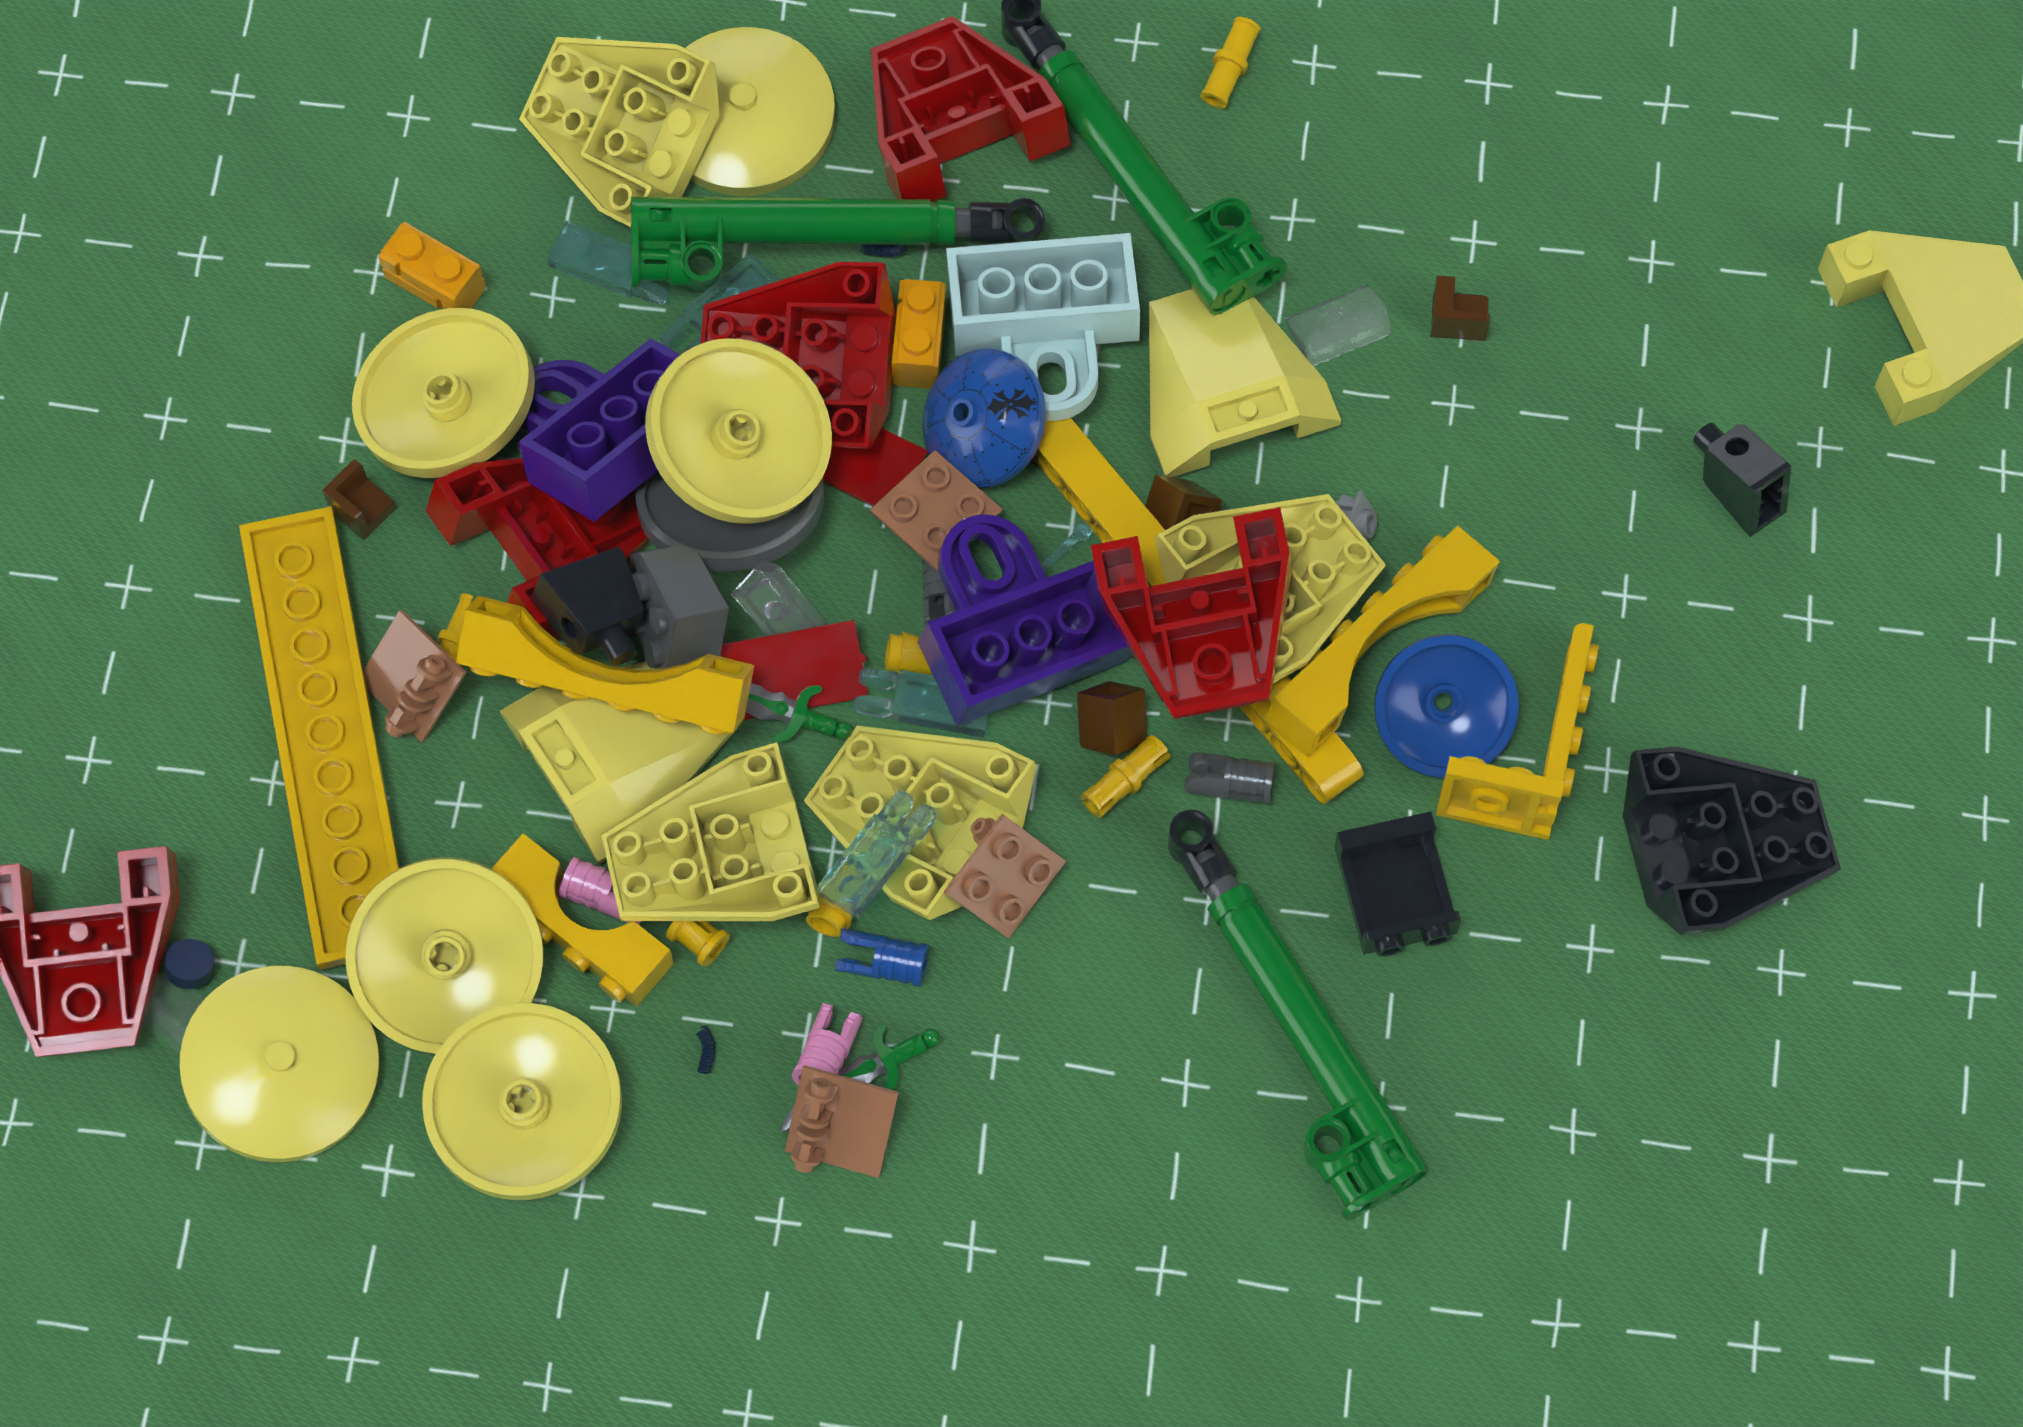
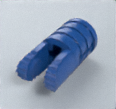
[835,928,929,987]

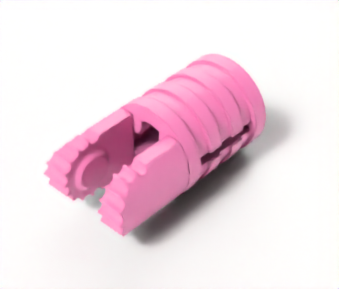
[559,857,641,924]
[792,1003,863,1086]

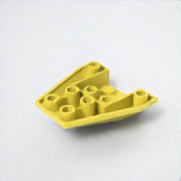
[519,37,720,227]
[1149,289,1341,477]
[1155,494,1386,683]
[500,661,737,865]
[804,725,1037,920]
[601,742,820,921]

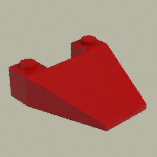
[871,16,1071,202]
[425,458,649,640]
[1090,507,1292,719]
[0,846,180,1058]

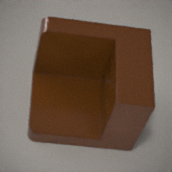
[1430,275,1490,341]
[322,459,397,540]
[1145,475,1222,530]
[1077,681,1147,755]

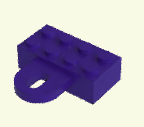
[519,338,680,522]
[918,514,1132,726]

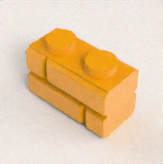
[378,222,486,309]
[892,279,947,389]

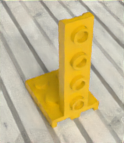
[1436,623,1599,840]

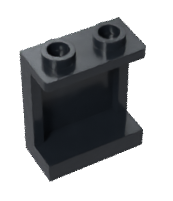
[1334,811,1461,957]

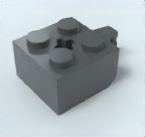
[629,545,729,669]

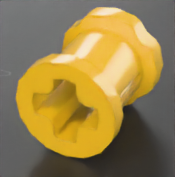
[665,921,731,967]

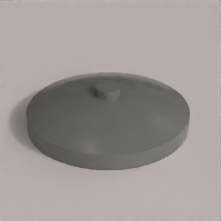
[635,471,824,571]

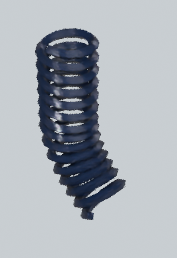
[860,244,907,258]
[696,1025,716,1074]

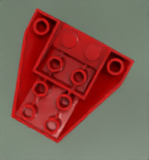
[700,262,896,449]

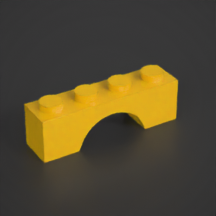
[491,833,674,1007]

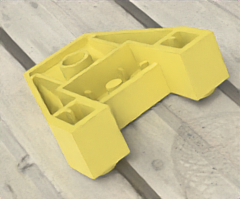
[1818,230,2023,426]

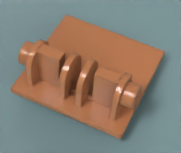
[870,450,1003,571]
[363,610,467,743]
[944,814,1066,939]
[785,1065,899,1178]

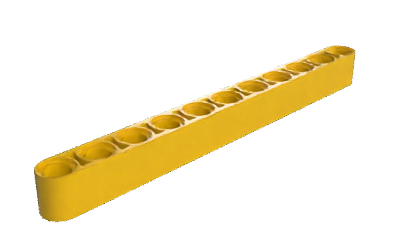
[1032,418,1364,805]

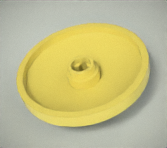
[686,27,835,196]
[352,308,535,478]
[645,338,832,524]
[346,857,544,1054]
[180,966,379,1162]
[422,1003,622,1200]

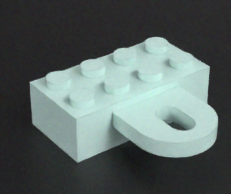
[946,233,1140,421]

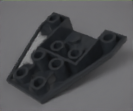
[1623,747,1841,935]

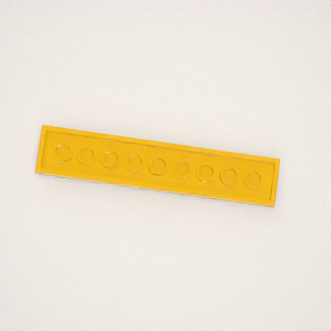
[239,506,400,970]

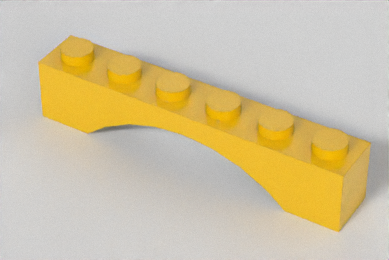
[1265,525,1500,757]
[456,596,754,735]

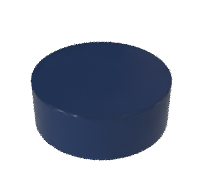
[164,939,214,989]

